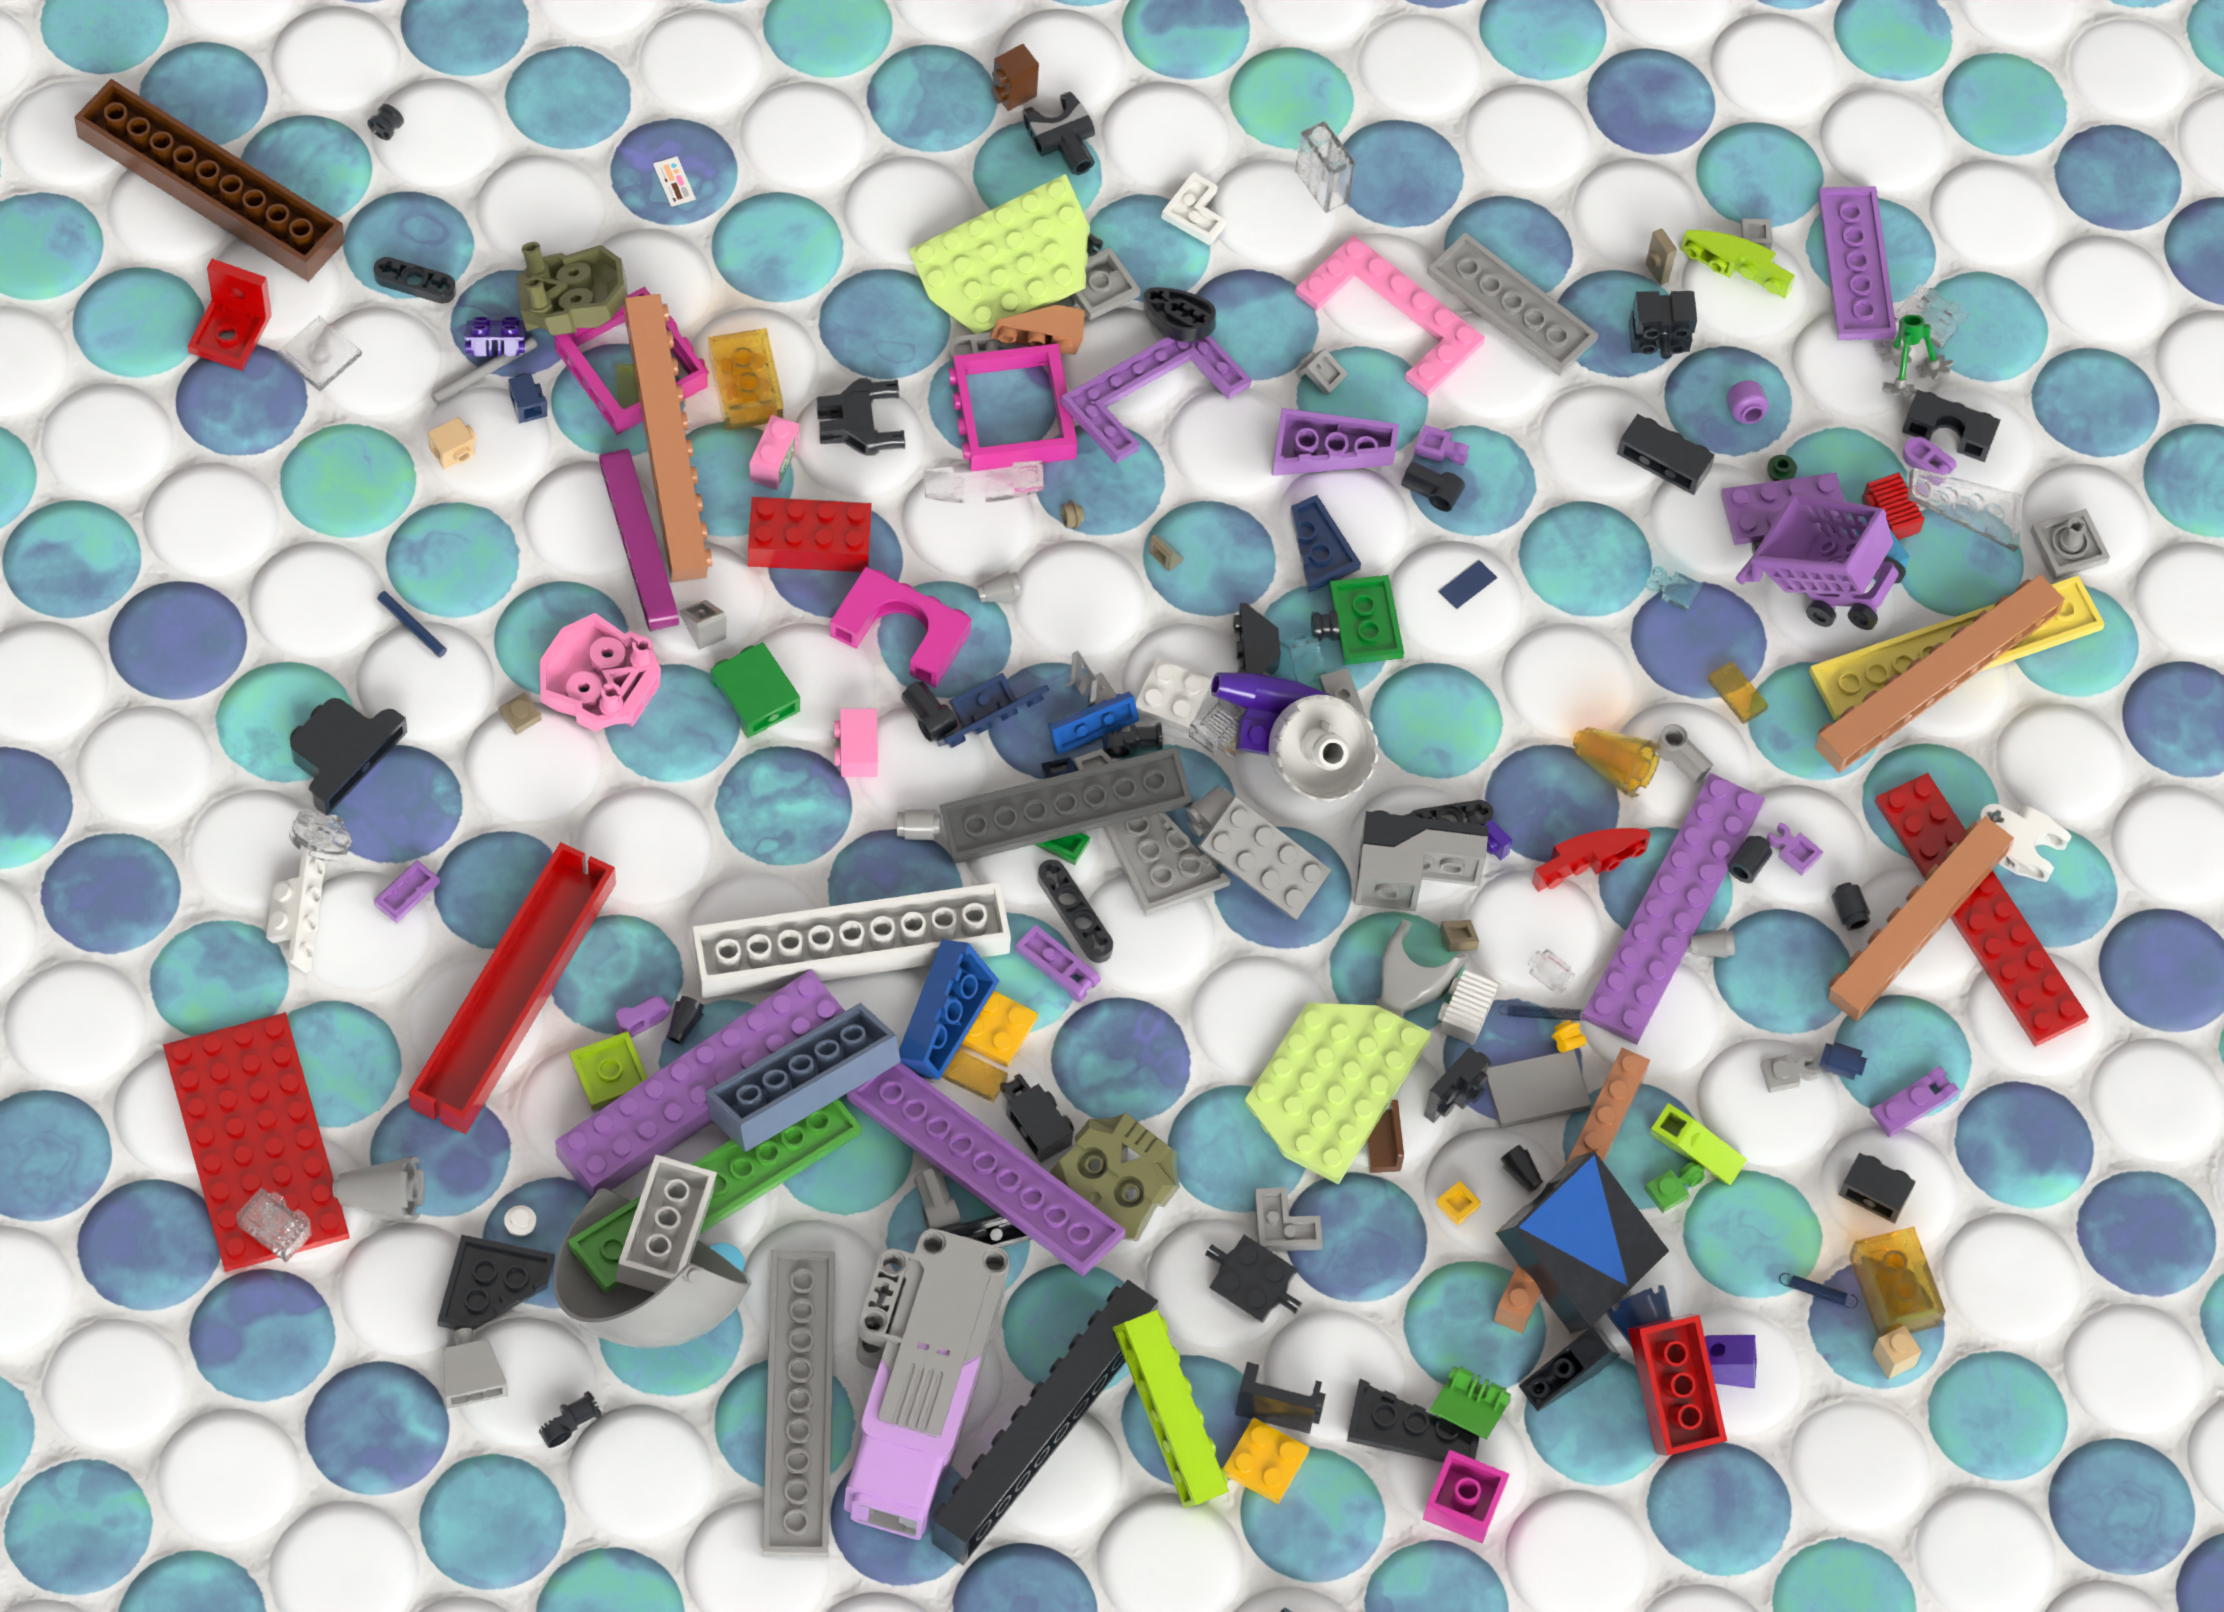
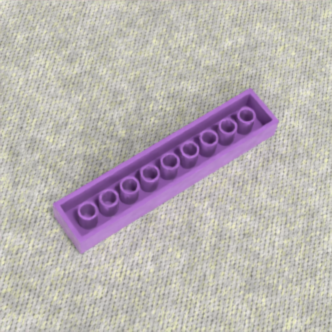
[555,969,845,1199]

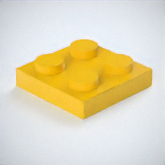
[961,991,1038,1068]
[1223,1417,1310,1504]

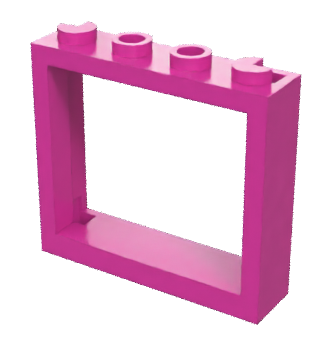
[554,286,709,435]
[948,344,1078,472]

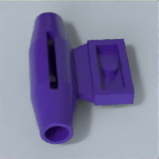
[1211,672,1331,756]

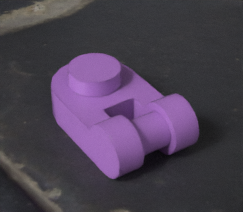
[1903,437,1957,487]
[616,996,671,1038]

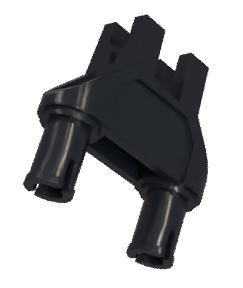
[816,378,905,456]

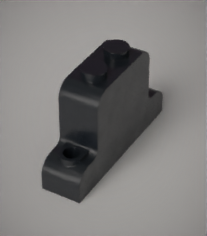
[290,698,407,816]

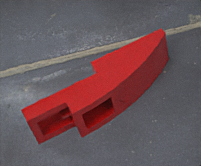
[1532,828,1651,892]

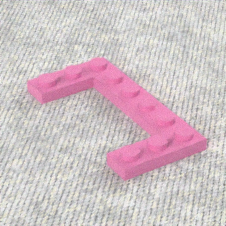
[1295,235,1485,397]

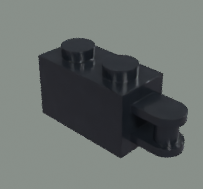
[999,1073,1074,1163]

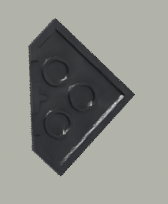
[437,1235,555,1331]

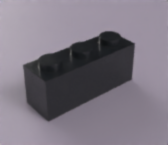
[1617,413,1715,495]

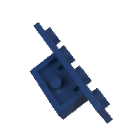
[936,673,1049,748]

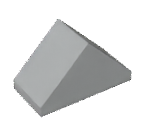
[679,600,726,650]

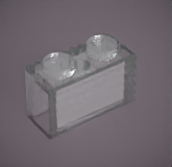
[236,1188,312,1262]

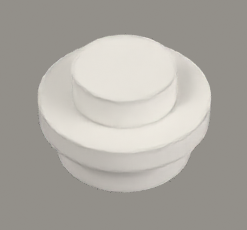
[504,1205,536,1237]

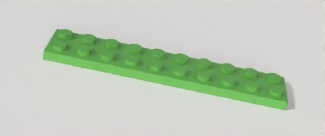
[567,1098,862,1293]

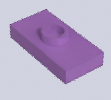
[374,860,440,924]

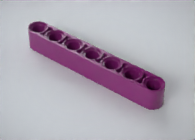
[599,448,679,632]

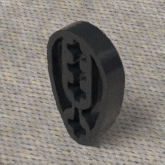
[1143,287,1216,342]

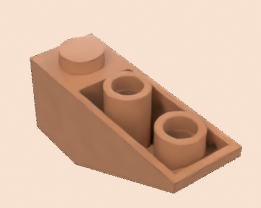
[990,305,1085,355]

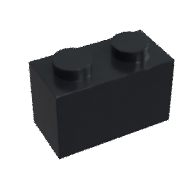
[1839,1152,1916,1224]

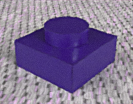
[1485,819,1513,861]

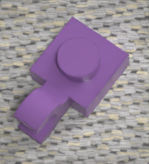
[1414,424,1469,466]

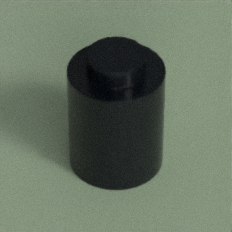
[1727,836,1773,883]

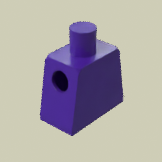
[1704,1335,1757,1388]

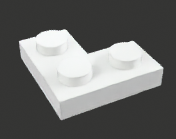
[1161,172,1226,246]

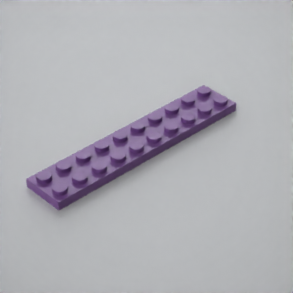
[1581,773,1765,1045]
[847,1062,1125,1277]

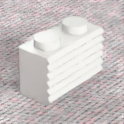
[1437,969,1499,1045]

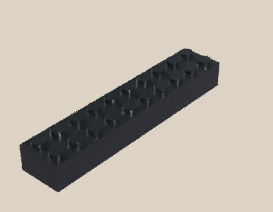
[931,1279,1159,1566]

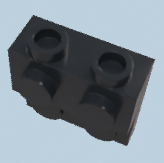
[1424,1047,1491,1123]

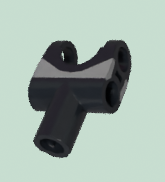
[1022,92,1095,175]

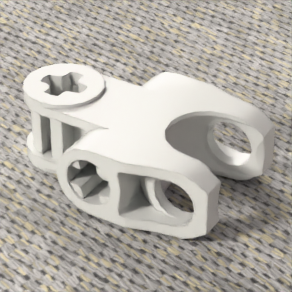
[1977,804,2071,882]

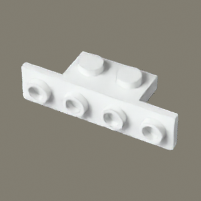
[266,848,325,973]

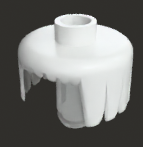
[1269,695,1378,802]

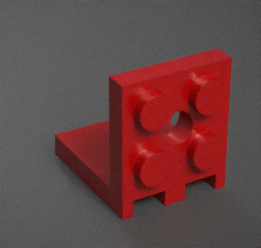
[187,259,272,371]

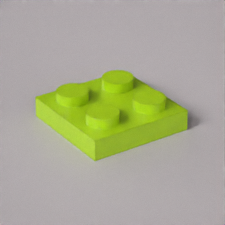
[569,1031,648,1110]

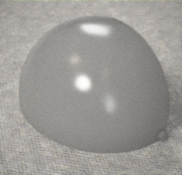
[553,1188,752,1349]

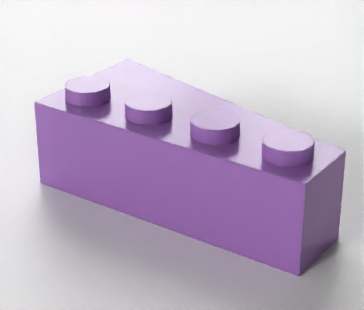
[1272,408,1399,476]

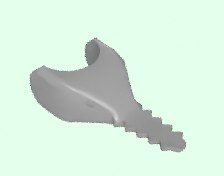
[1376,919,1466,1019]

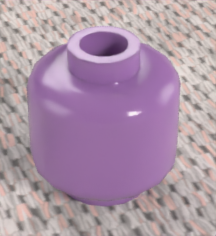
[1726,380,1769,424]

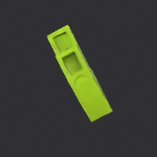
[1680,230,1795,299]

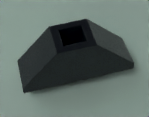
[1233,603,1281,676]

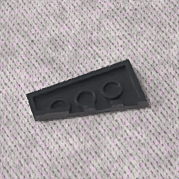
[1347,1378,1480,1462]

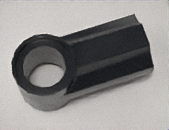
[1401,462,1465,512]
[901,681,958,742]

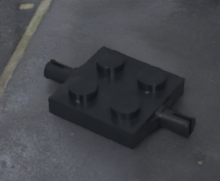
[1205,1234,1302,1323]

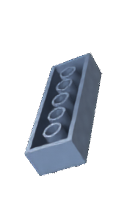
[705,1003,901,1152]

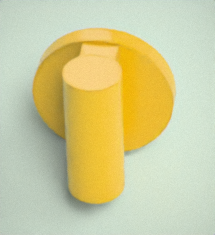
[1551,1020,1587,1053]

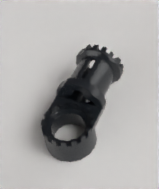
[1102,723,1163,759]
[539,1391,602,1448]

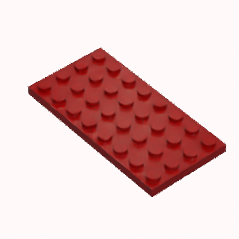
[163,1012,350,1272]

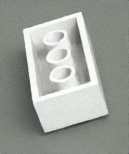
[616,1154,717,1293]

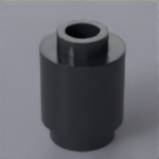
[1831,882,1870,930]

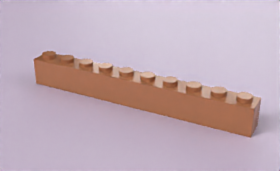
[624,294,712,582]
[1815,574,2065,773]
[1494,1047,1650,1334]

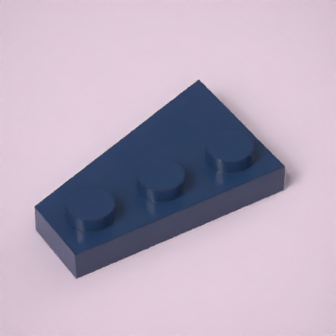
[1290,495,1361,593]

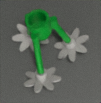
[1875,314,1954,397]

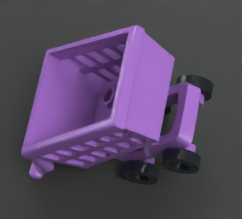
[1736,491,1906,630]

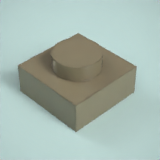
[499,692,541,735]
[1439,920,1479,952]

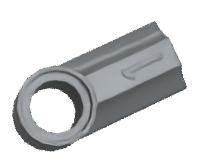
[1656,724,1714,783]
[914,1168,961,1230]

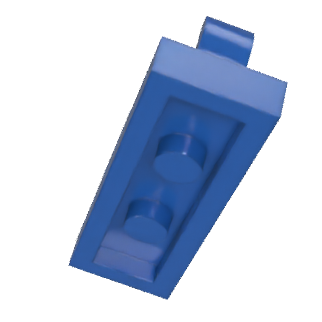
[1048,691,1139,755]

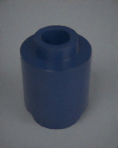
[1819,1042,1867,1080]

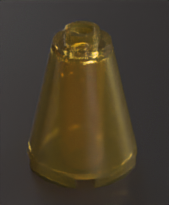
[1573,727,1660,798]

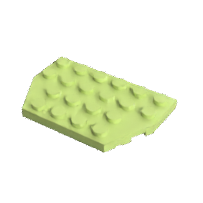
[908,174,1090,334]
[1245,1003,1431,1185]

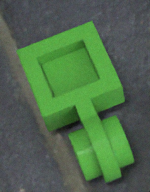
[1644,1161,1706,1214]

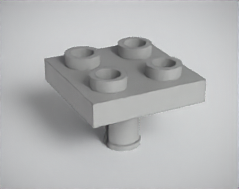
[2030,509,2110,579]

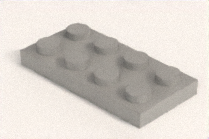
[1197,797,1332,920]

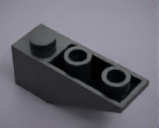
[1519,1326,1621,1411]

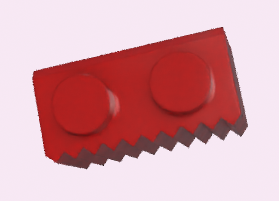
[1862,472,1924,540]

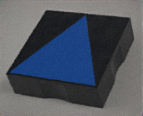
[1495,1151,1669,1334]

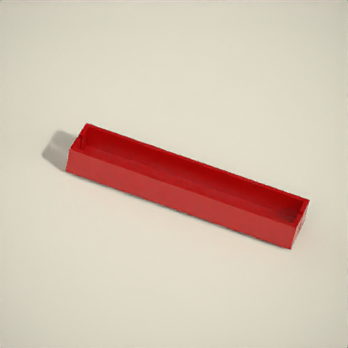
[408,842,616,1135]

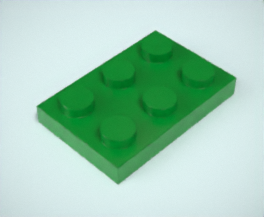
[1329,575,1404,665]

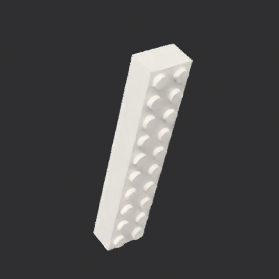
[692,882,1011,998]

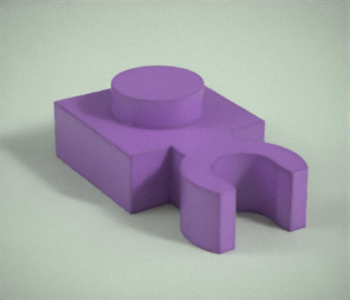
[1766,822,1823,876]

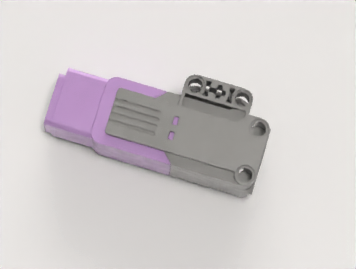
[844,1229,1011,1540]

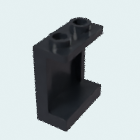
[1235,1362,1326,1434]

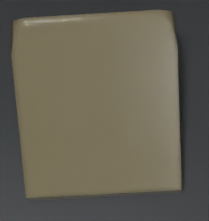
[1149,534,1184,571]

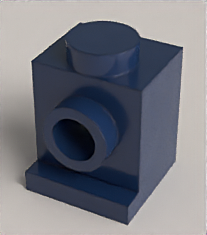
[508,373,548,424]

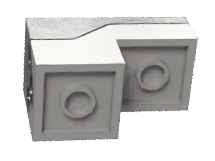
[1354,810,1489,912]

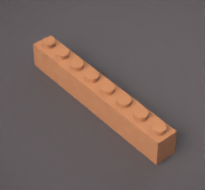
[1828,816,2014,1022]

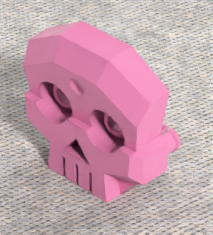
[540,613,661,732]

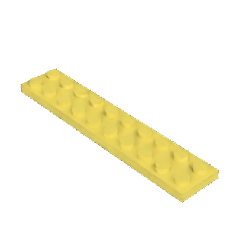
[1809,575,2105,721]

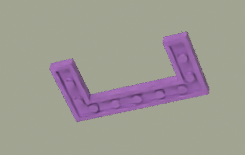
[1060,322,1252,464]

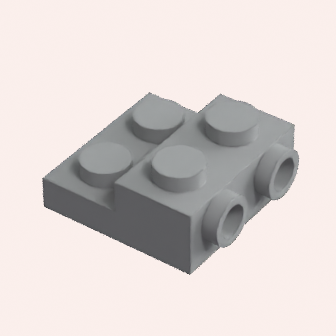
[1068,247,1141,320]

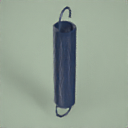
[1779,1273,1858,1309]

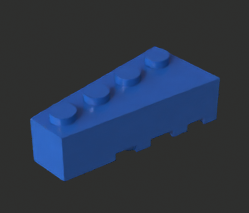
[899,939,1000,1080]

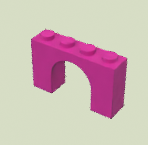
[830,567,972,688]

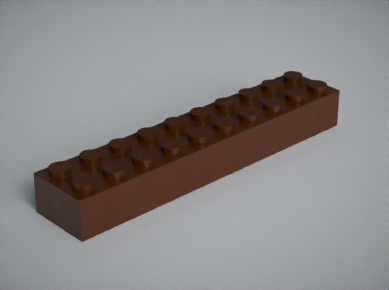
[74,79,345,282]

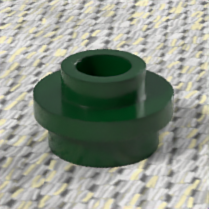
[1767,455,1797,481]

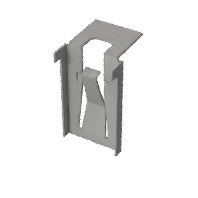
[1065,650,1116,707]

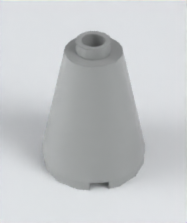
[333,1156,425,1220]

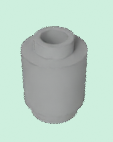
[897,809,940,840]

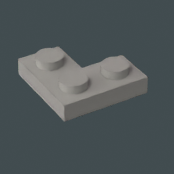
[1254,1187,1323,1251]

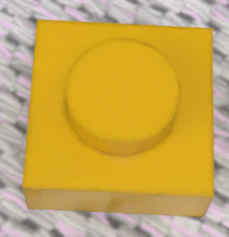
[1436,1181,1481,1226]

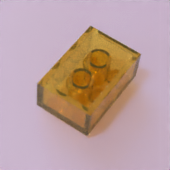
[708,328,783,430]
[1849,1227,1946,1338]

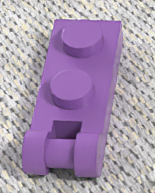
[1015,924,1101,1002]
[1870,1066,1960,1137]

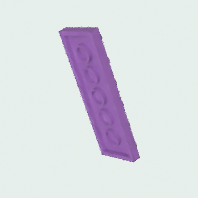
[1818,186,1897,340]

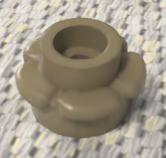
[1060,500,1084,529]

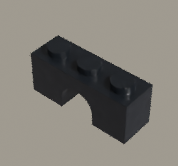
[1902,390,2001,462]

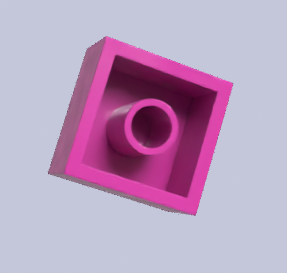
[1422,1450,1510,1544]

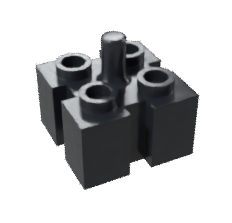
[1629,291,1697,359]

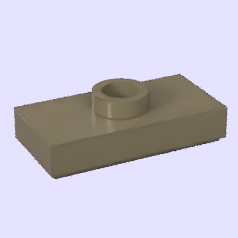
[1645,228,1677,285]

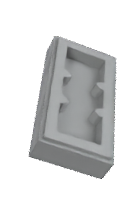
[1319,668,1366,716]

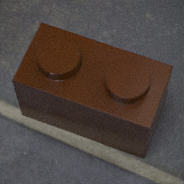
[991,44,1039,111]

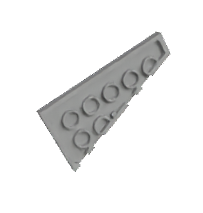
[1073,749,1231,916]

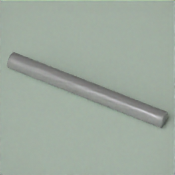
[431,337,537,404]

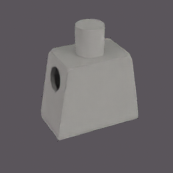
[444,1328,508,1409]

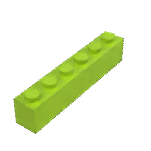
[1113,1309,1229,1509]

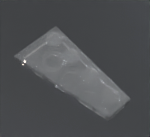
[1907,468,2023,552]

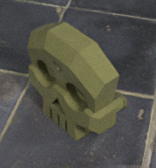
[517,242,628,336]
[1050,1112,1180,1241]

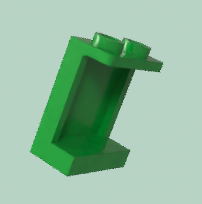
[711,642,800,738]

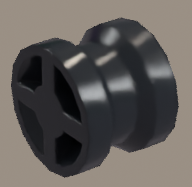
[367,103,404,141]
[1311,610,1339,642]

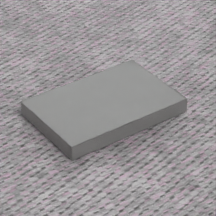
[1486,1050,1591,1128]

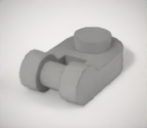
[948,332,999,363]

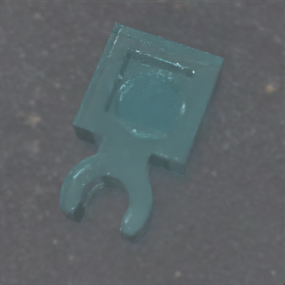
[1645,566,1702,613]

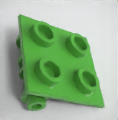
[1429,1366,1511,1440]

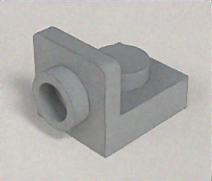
[1295,348,1348,395]

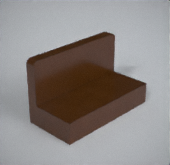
[1366,1100,1404,1173]

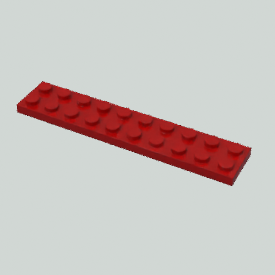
[1875,773,2089,1047]

